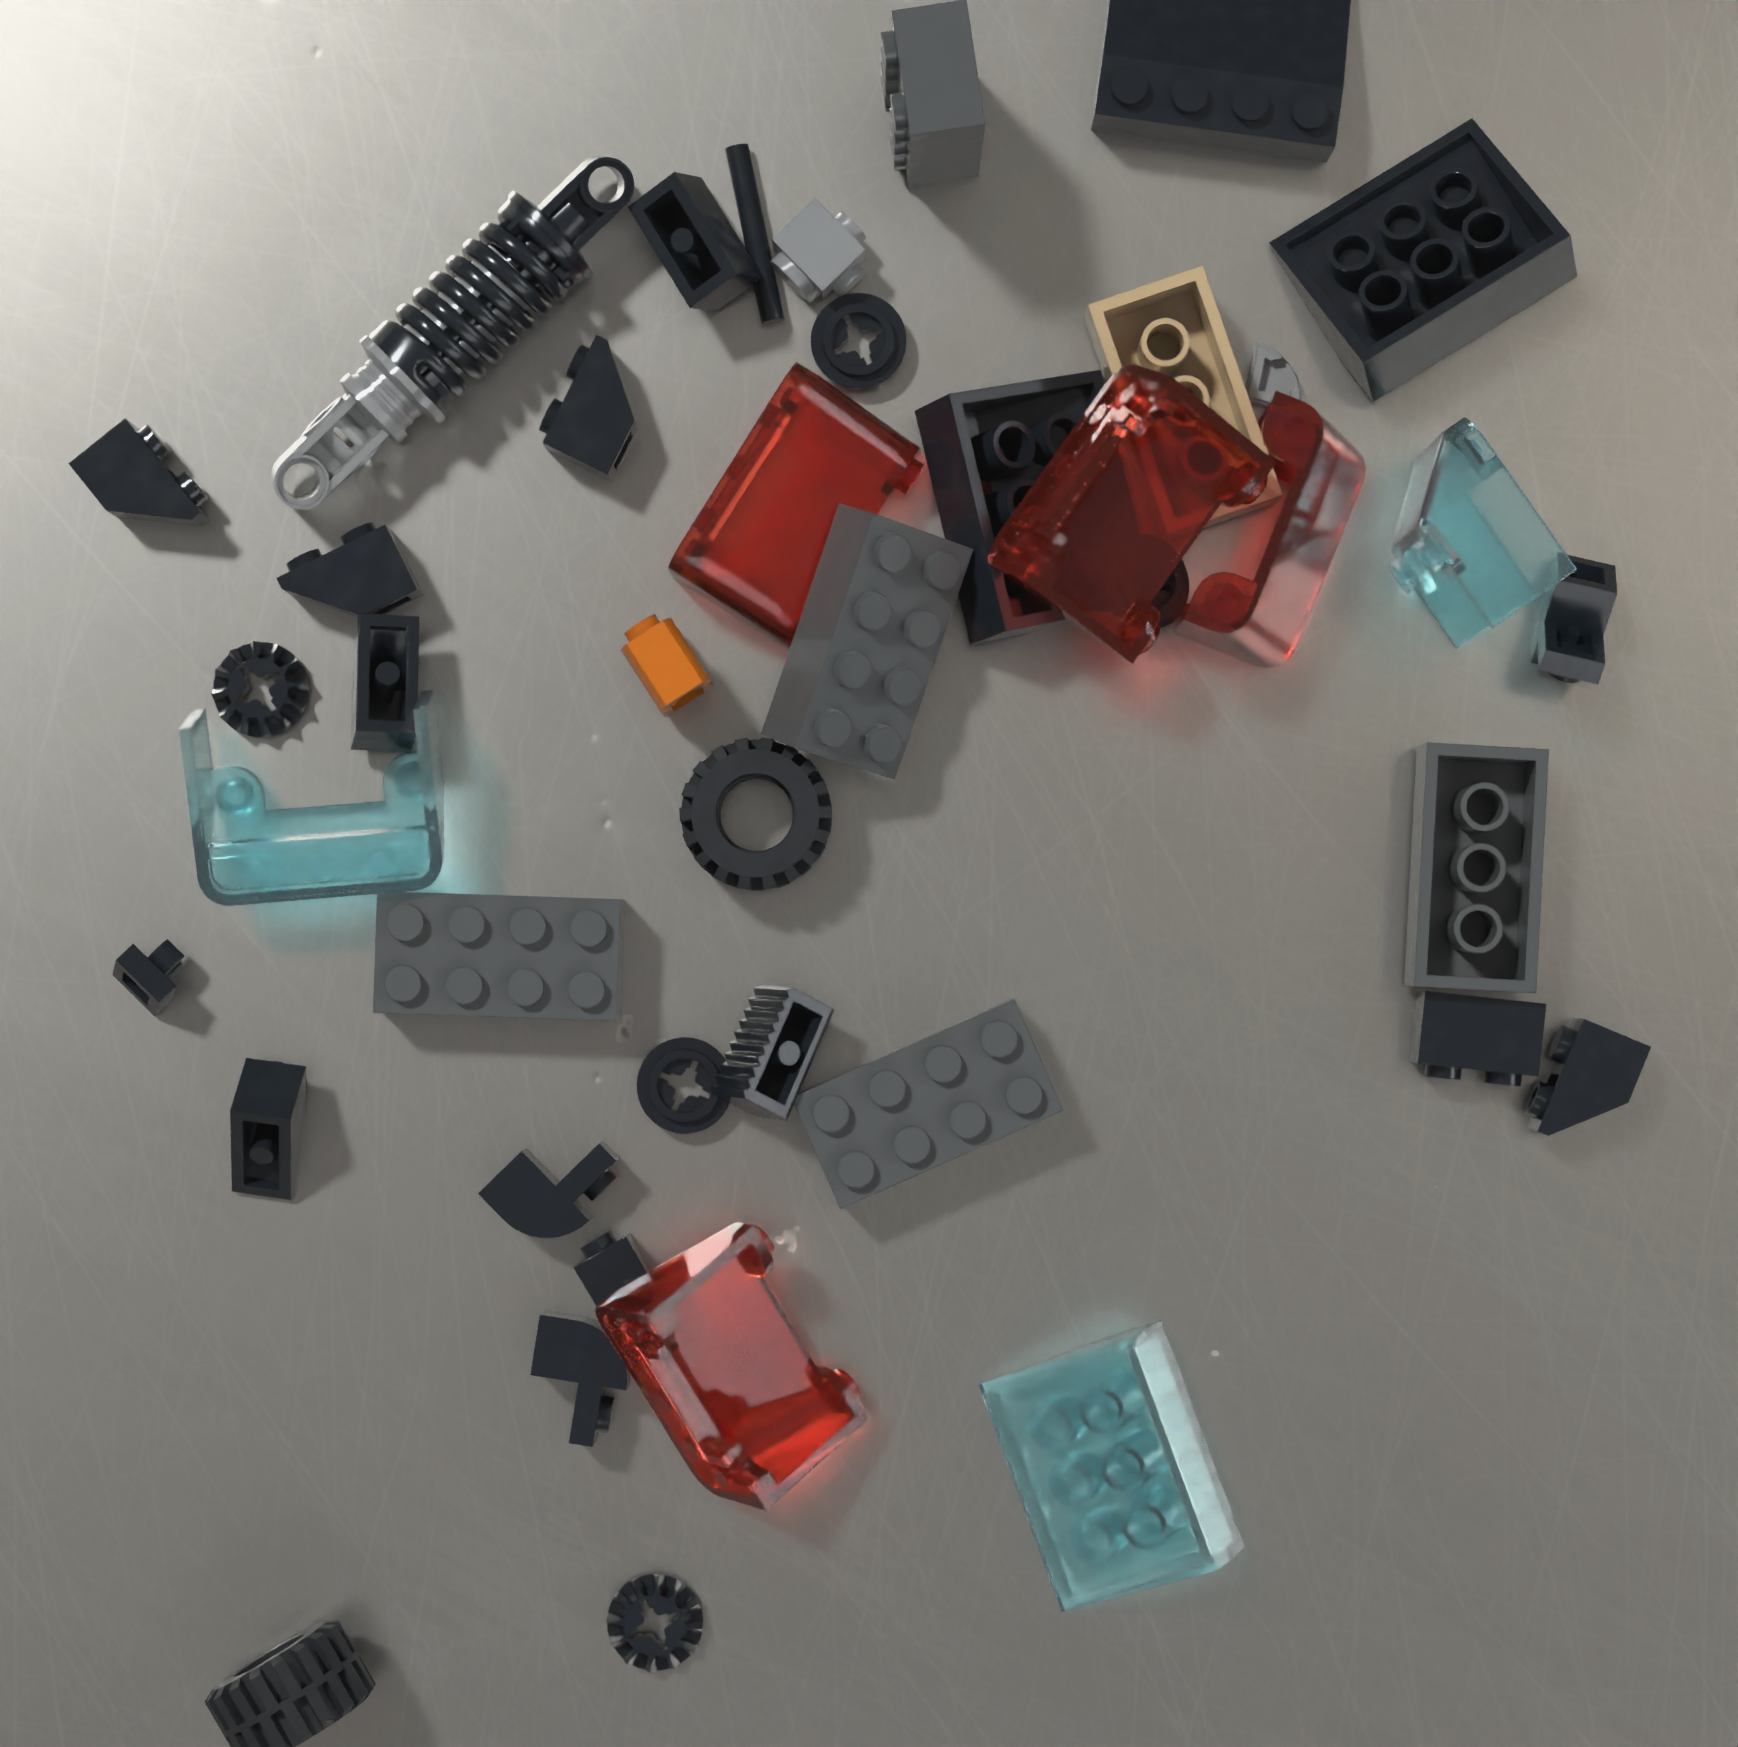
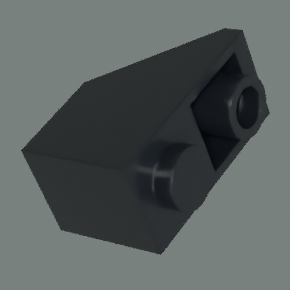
[539,335,638,482]
[68,418,211,527]
[276,522,424,617]
[1525,1018,1651,1136]

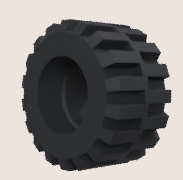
[679,737,832,891]
[205,1620,376,1747]

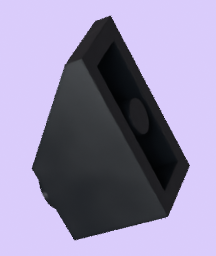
[350,613,419,752]
[230,1058,306,1200]

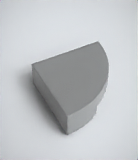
[1245,342,1304,416]

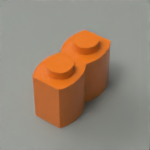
[621,614,714,717]

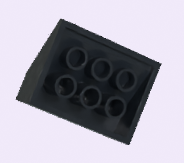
[1091,0,1351,162]
[1269,118,1577,402]
[915,370,1154,645]

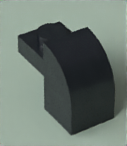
[1531,552,1617,684]
[478,1141,620,1238]
[530,1310,631,1447]

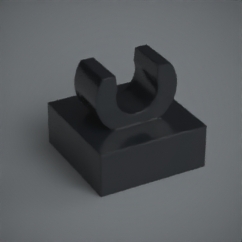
[112,939,184,1016]

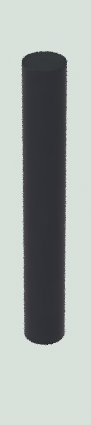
[725,144,785,325]

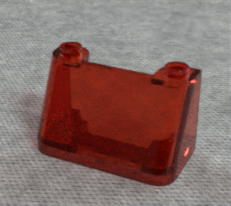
[668,362,925,650]
[988,364,1277,664]
[1172,391,1366,668]
[595,1222,869,1511]

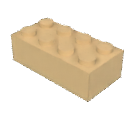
[1084,265,1283,541]

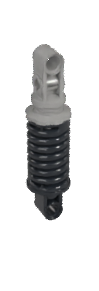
[271,156,634,510]

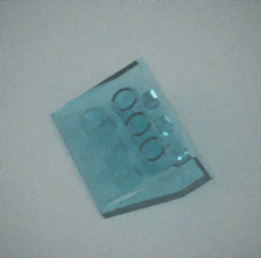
[978,1320,1245,1612]

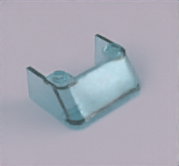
[1388,417,1577,649]
[179,690,444,906]

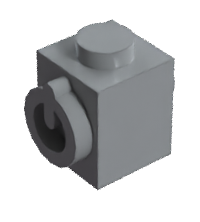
[770,198,866,303]

